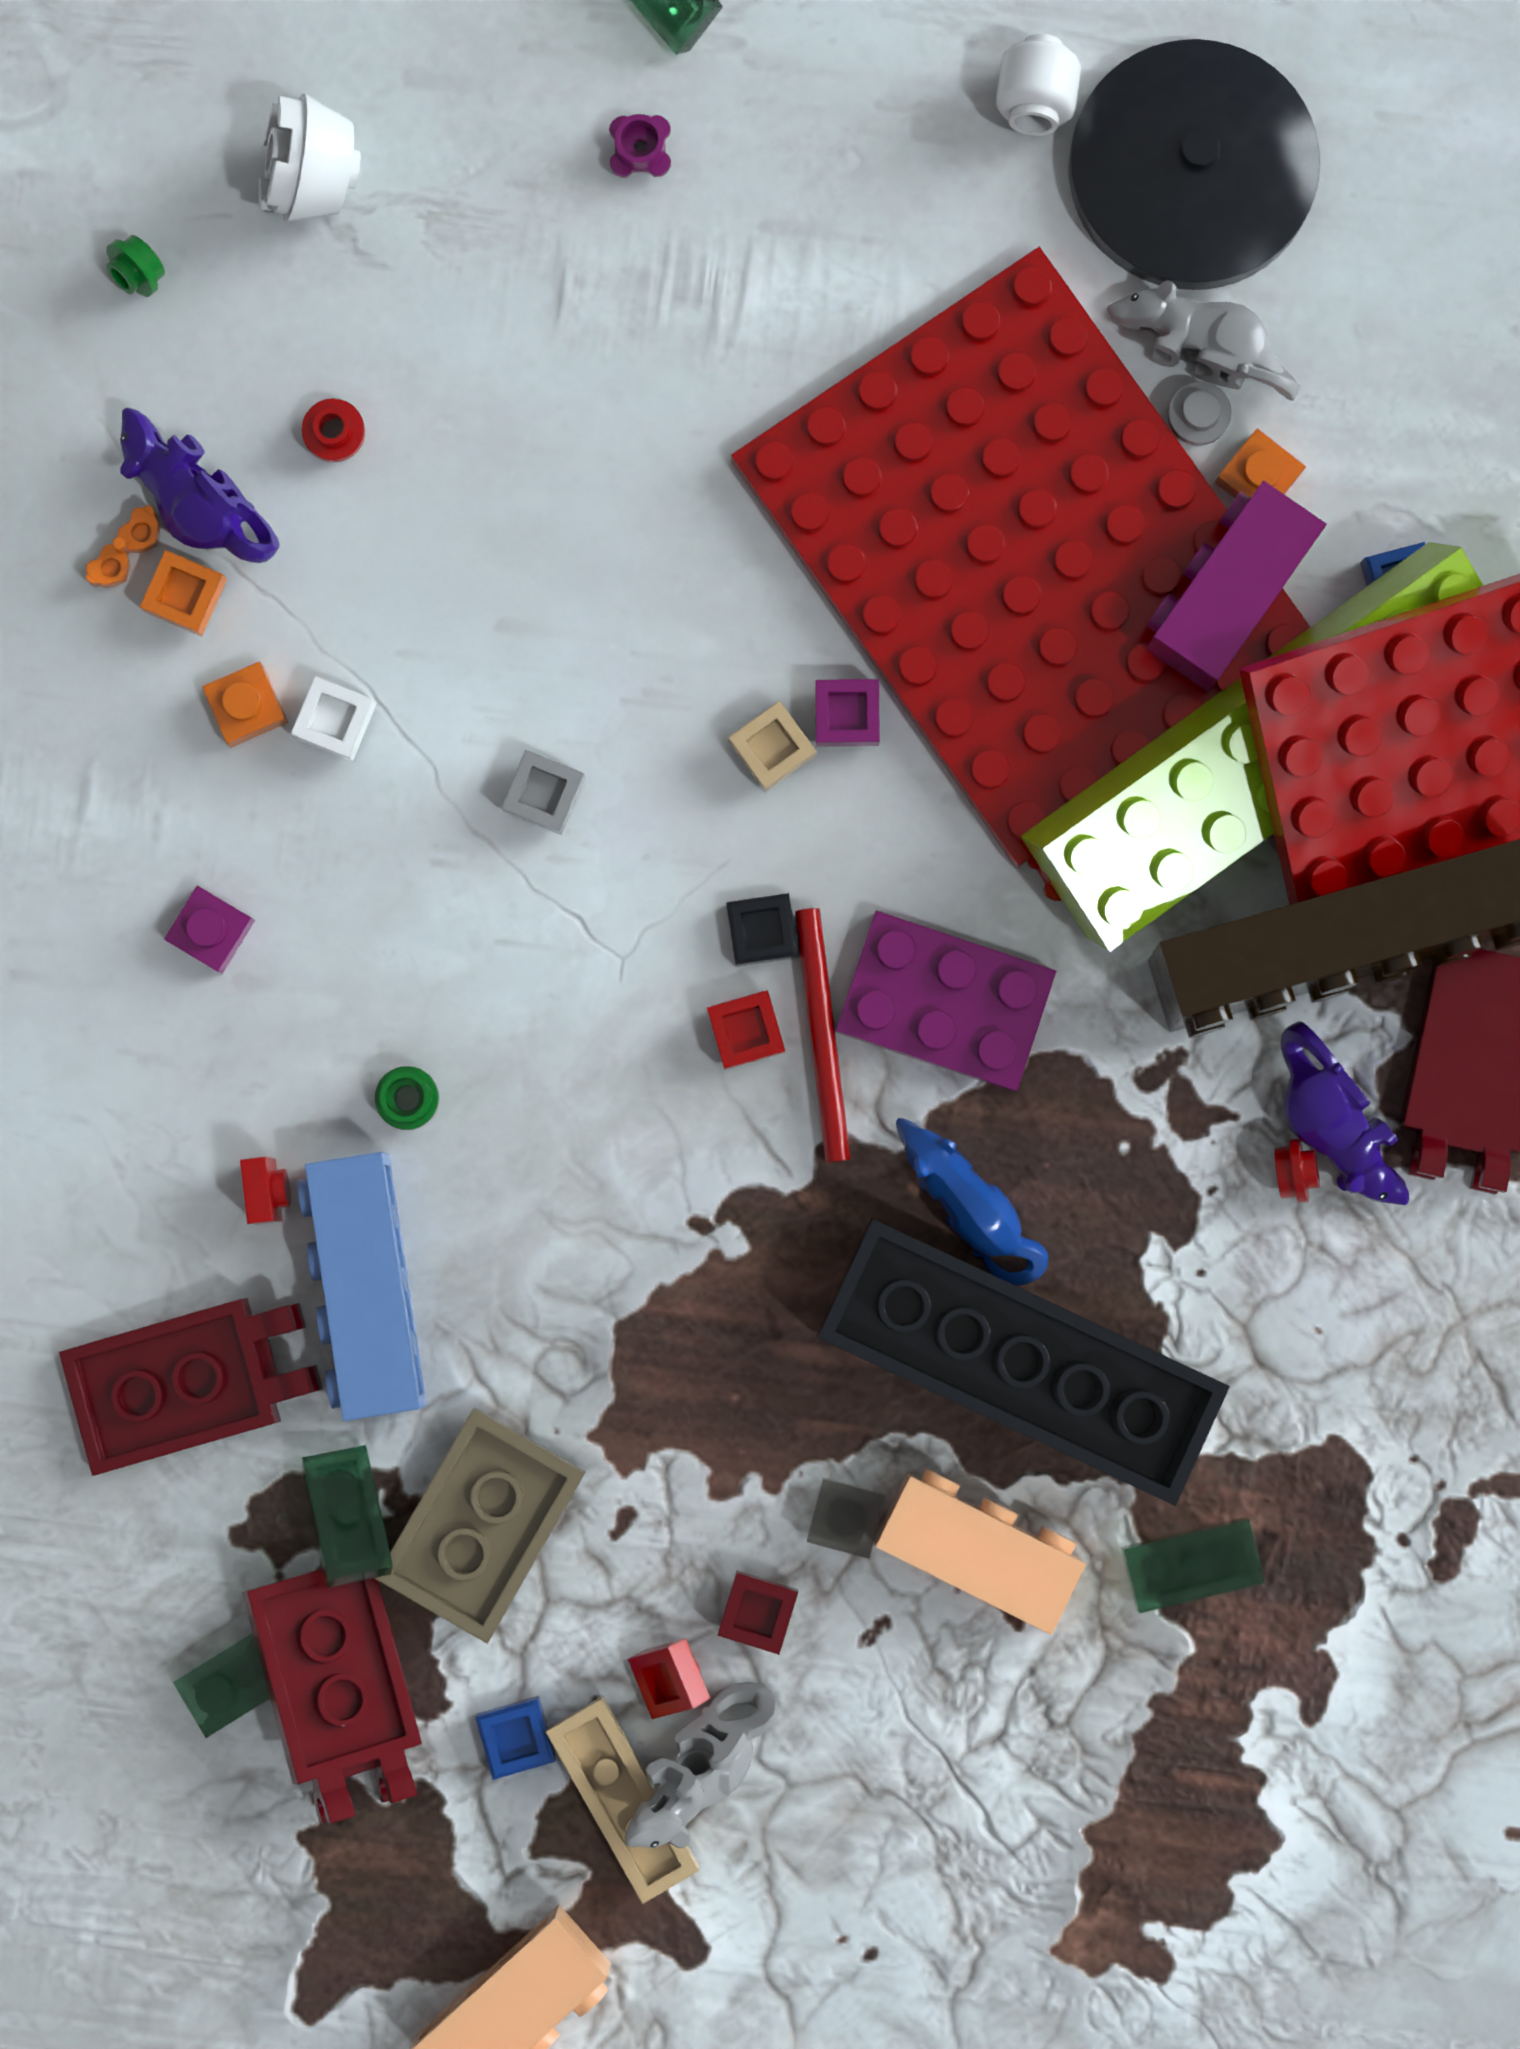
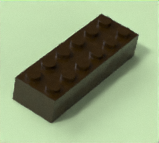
[1148,839,1520,1038]

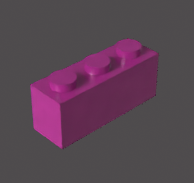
[1146,480,1327,692]

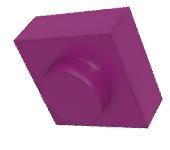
[815,679,880,747]
[164,885,255,974]

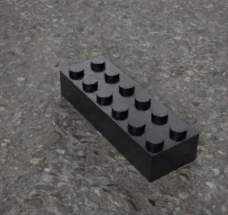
[816,1219,1230,1506]

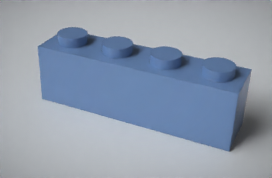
[297,1152,427,1421]

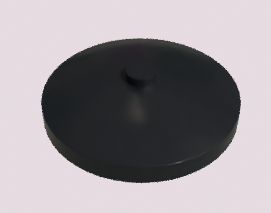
[1068,39,1320,290]

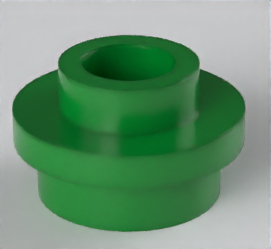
[106,235,165,297]
[375,1066,439,1130]

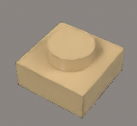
[728,701,817,792]

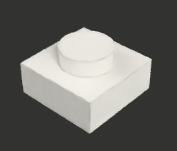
[291,676,377,761]

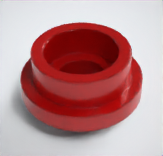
[301,398,365,462]
[1274,1138,1320,1203]

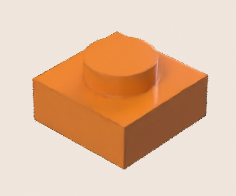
[1215,428,1306,498]
[140,550,227,637]
[202,661,289,748]

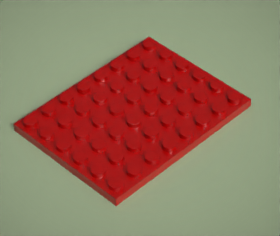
[731,246,1310,869]

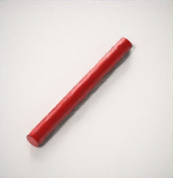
[795,908,851,1163]

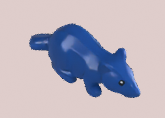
[896,1118,1049,1286]

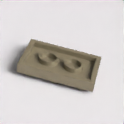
[375,1408,586,1644]

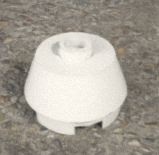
[258,93,361,222]

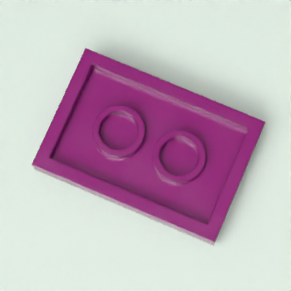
[835,911,1057,1092]

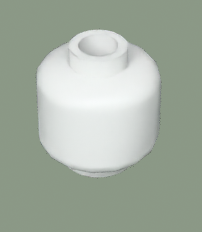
[996,34,1081,136]

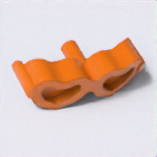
[85,505,160,588]

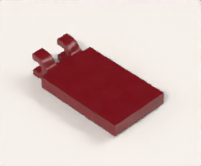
[1399,949,1520,1195]
[59,1298,323,1476]
[242,1554,422,1824]

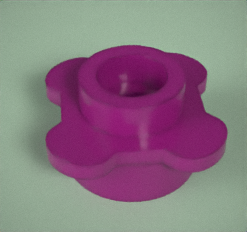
[609,114,671,178]

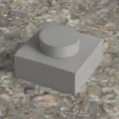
[501,750,585,835]

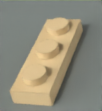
[546,1695,700,1904]

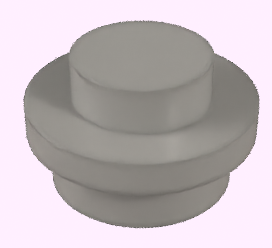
[1168,382,1231,446]

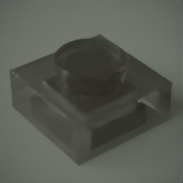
[806,1477,886,1559]

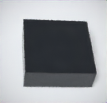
[726,893,798,967]

